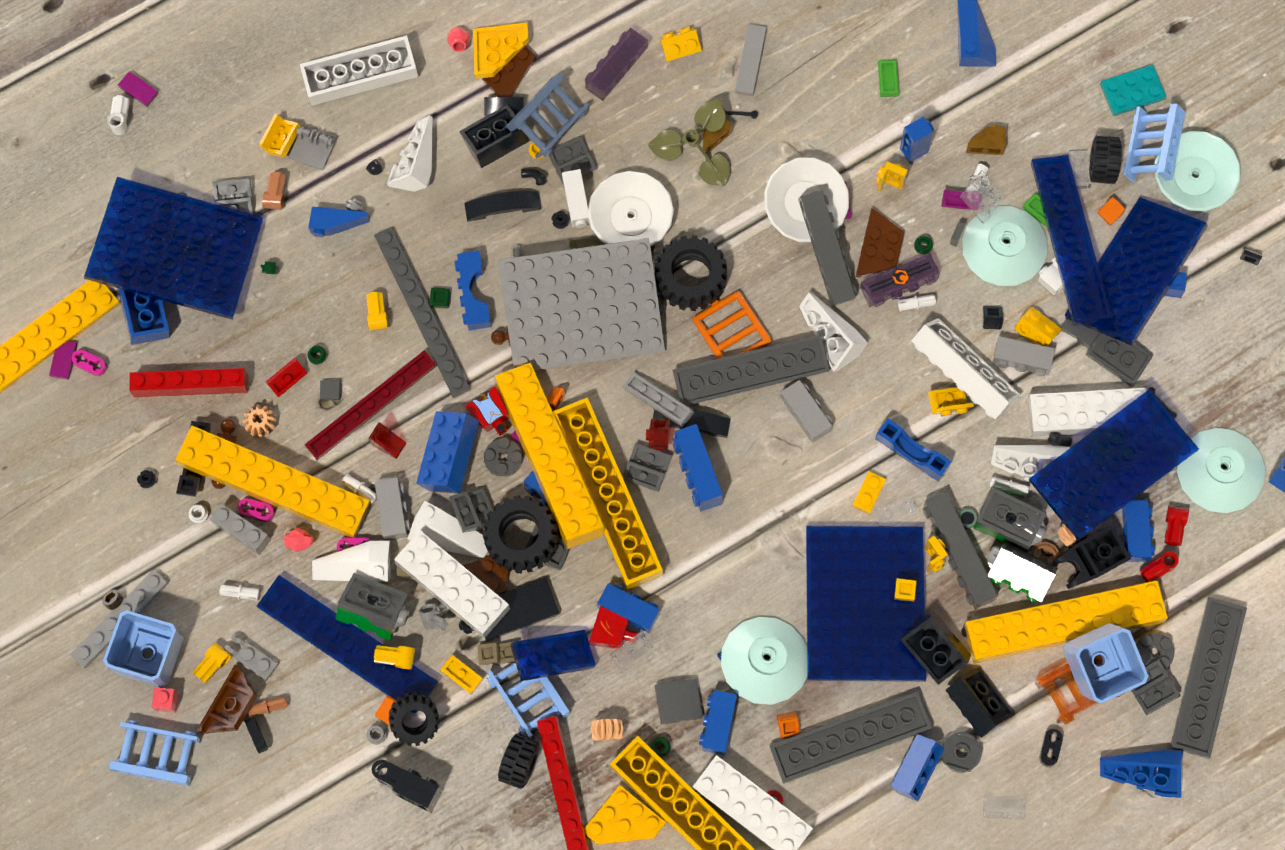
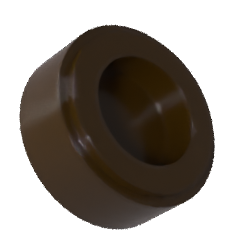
[102,590,123,610]

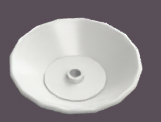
[764,158,849,242]
[587,171,674,247]

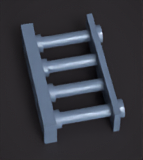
[506,73,589,158]

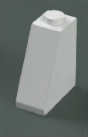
[562,169,590,228]

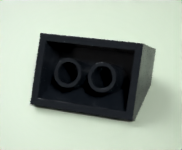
[459,104,529,168]
[900,610,971,685]
[946,667,1016,738]

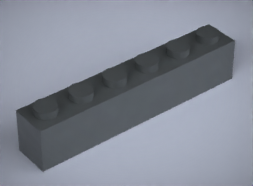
[798,190,857,307]
[922,492,998,609]

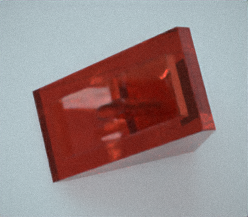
[369,422,406,459]

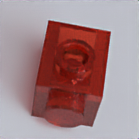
[646,419,670,450]

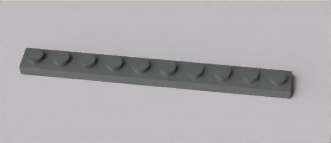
[374,227,470,398]

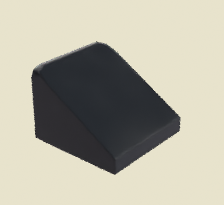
[1240,247,1262,265]
[983,306,1003,330]

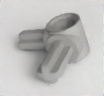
[419,603,451,631]

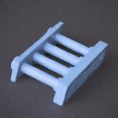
[1123,104,1185,182]
[486,646,570,739]
[109,720,201,786]

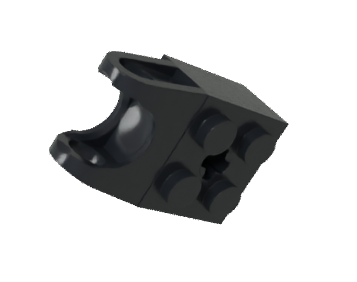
[1052,525,1131,589]
[372,760,442,813]

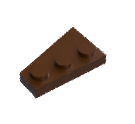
[482,45,536,97]

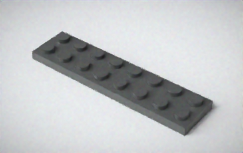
[672,334,830,406]
[1170,597,1247,759]
[769,691,932,784]

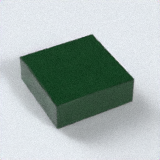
[429,288,450,309]

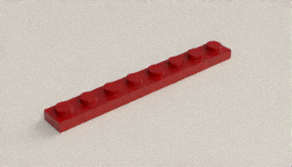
[537,716,589,850]

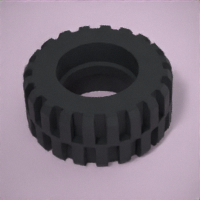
[655,235,727,311]
[482,495,559,574]

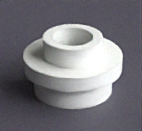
[189,504,208,524]

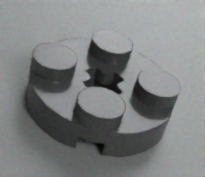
[484,437,522,477]
[1136,633,1174,669]
[941,732,982,773]

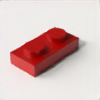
[266,358,307,398]

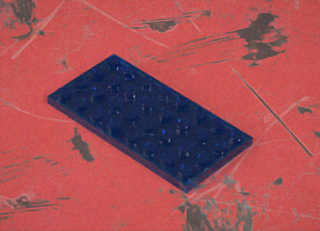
[1065,197,1208,346]
[1029,389,1199,541]

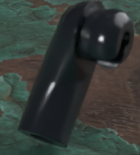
[521,168,546,186]
[1048,432,1072,446]

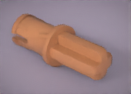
[248,697,288,717]

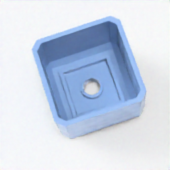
[103,610,184,688]
[1063,623,1149,704]

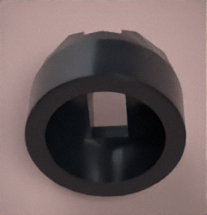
[366,159,382,175]

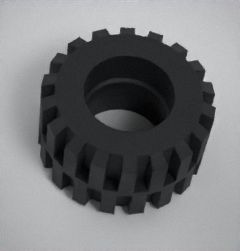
[1089,135,1122,184]
[388,692,440,746]
[498,734,539,789]

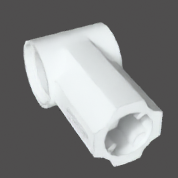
[107,95,130,135]

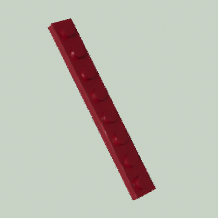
[304,350,437,460]

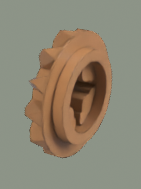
[1029,542,1060,567]

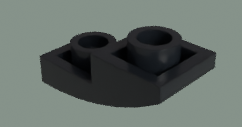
[484,97,524,116]

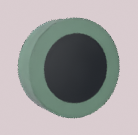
[958,509,977,529]

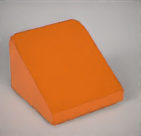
[1097,197,1125,226]
[547,388,565,410]
[375,695,397,725]
[777,712,800,738]

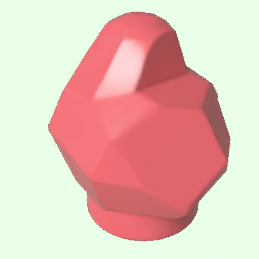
[447,27,469,52]
[284,528,314,552]

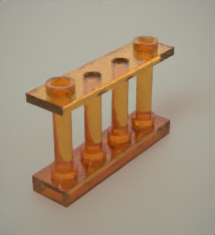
[1035,655,1127,725]

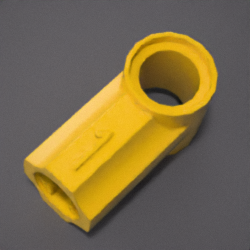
[366,292,388,331]
[192,643,232,684]
[374,645,415,669]

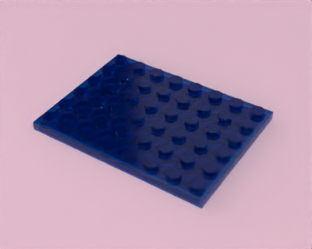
[84,177,263,320]
[806,526,926,682]

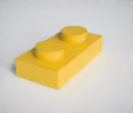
[852,471,886,515]
[440,655,483,695]

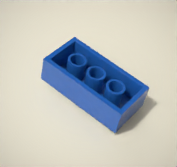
[115,261,169,345]
[416,411,479,494]
[672,424,723,512]

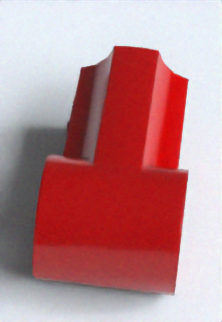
[1164,506,1189,546]
[1139,552,1179,583]

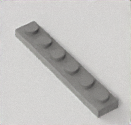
[70,570,168,669]

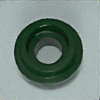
[914,236,933,255]
[260,261,279,275]
[307,346,327,365]
[651,737,671,757]

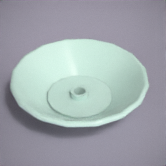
[1155,131,1240,211]
[962,206,1048,286]
[1177,428,1266,513]
[721,617,810,705]

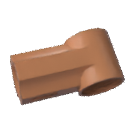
[262,172,286,210]

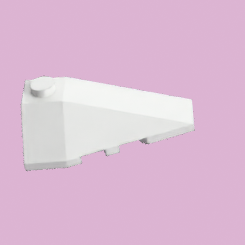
[387,115,433,192]
[799,292,868,372]
[991,445,1072,492]
[407,501,488,559]
[312,540,390,582]

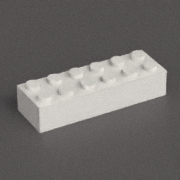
[300,36,418,106]
[911,318,1022,419]
[1027,388,1150,438]
[394,530,510,638]
[692,755,813,850]

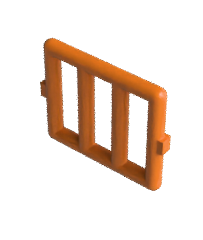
[692,291,772,359]

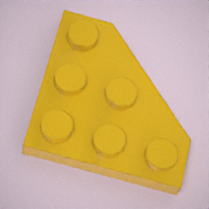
[473,23,529,79]
[584,785,666,845]

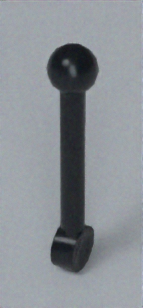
[724,109,758,119]
[1147,387,1177,419]

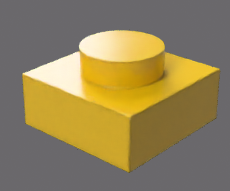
[894,578,916,601]

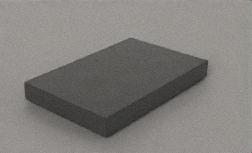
[1085,323,1153,387]

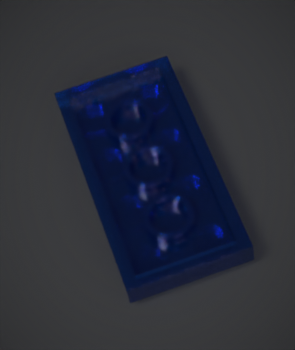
[510,630,596,681]

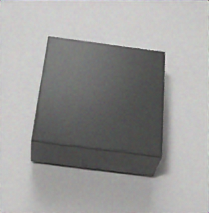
[950,222,965,247]
[320,380,340,401]

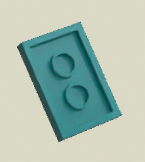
[1100,65,1166,116]

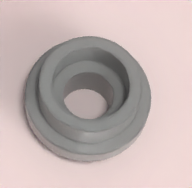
[345,198,363,212]
[367,725,387,745]

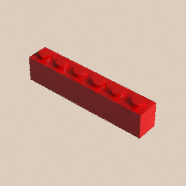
[129,368,248,397]

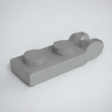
[223,635,278,681]

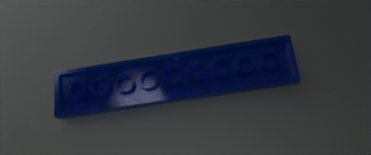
[1031,155,1112,326]
[256,575,439,715]

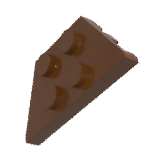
[856,208,904,278]
[463,557,509,595]
[197,664,257,734]

